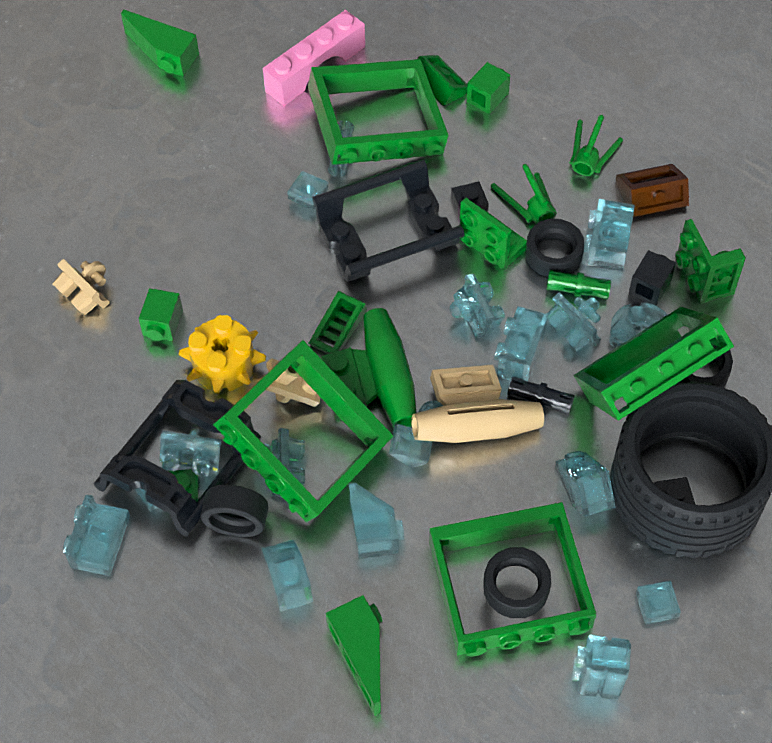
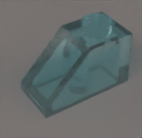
[349,483,405,559]
[262,540,313,612]

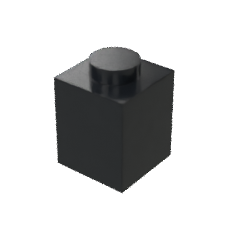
[628,250,676,306]

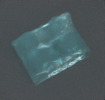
[63,495,130,576]

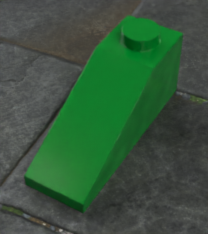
[121,9,199,76]
[326,595,383,716]

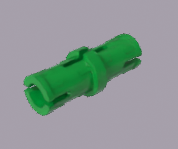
[546,270,611,299]

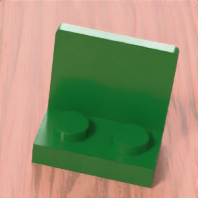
[460,198,527,270]
[675,219,746,303]

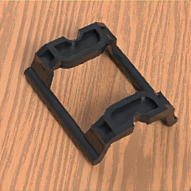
[312,159,464,282]
[94,380,261,536]

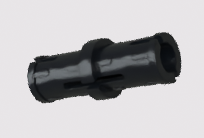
[507,376,575,415]

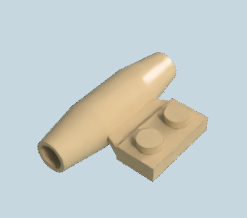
[411,365,544,443]

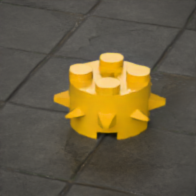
[179,315,266,394]

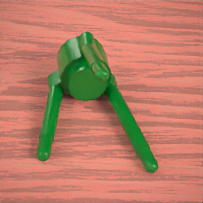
[569,115,623,176]
[491,164,557,224]

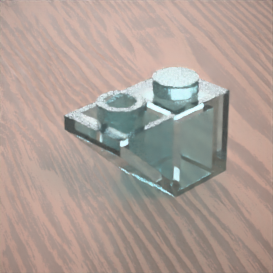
[555,451,616,517]

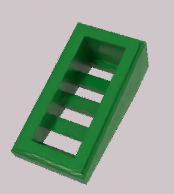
[308,291,367,354]

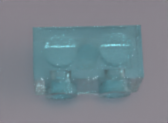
[584,199,635,271]
[494,306,548,381]

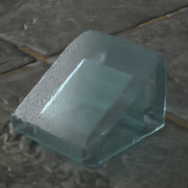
[389,424,433,468]

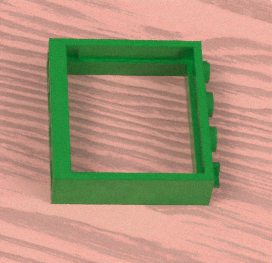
[308,59,449,165]
[573,307,734,421]
[213,340,393,522]
[429,502,596,657]

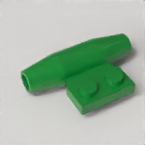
[321,308,417,429]

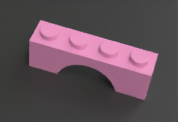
[263,9,365,106]

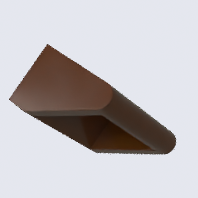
[616,164,689,217]

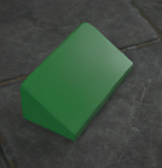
[417,55,467,106]

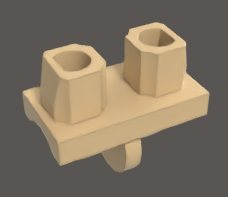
[52,259,110,315]
[266,358,320,407]

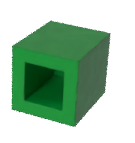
[466,62,510,114]
[139,288,183,341]

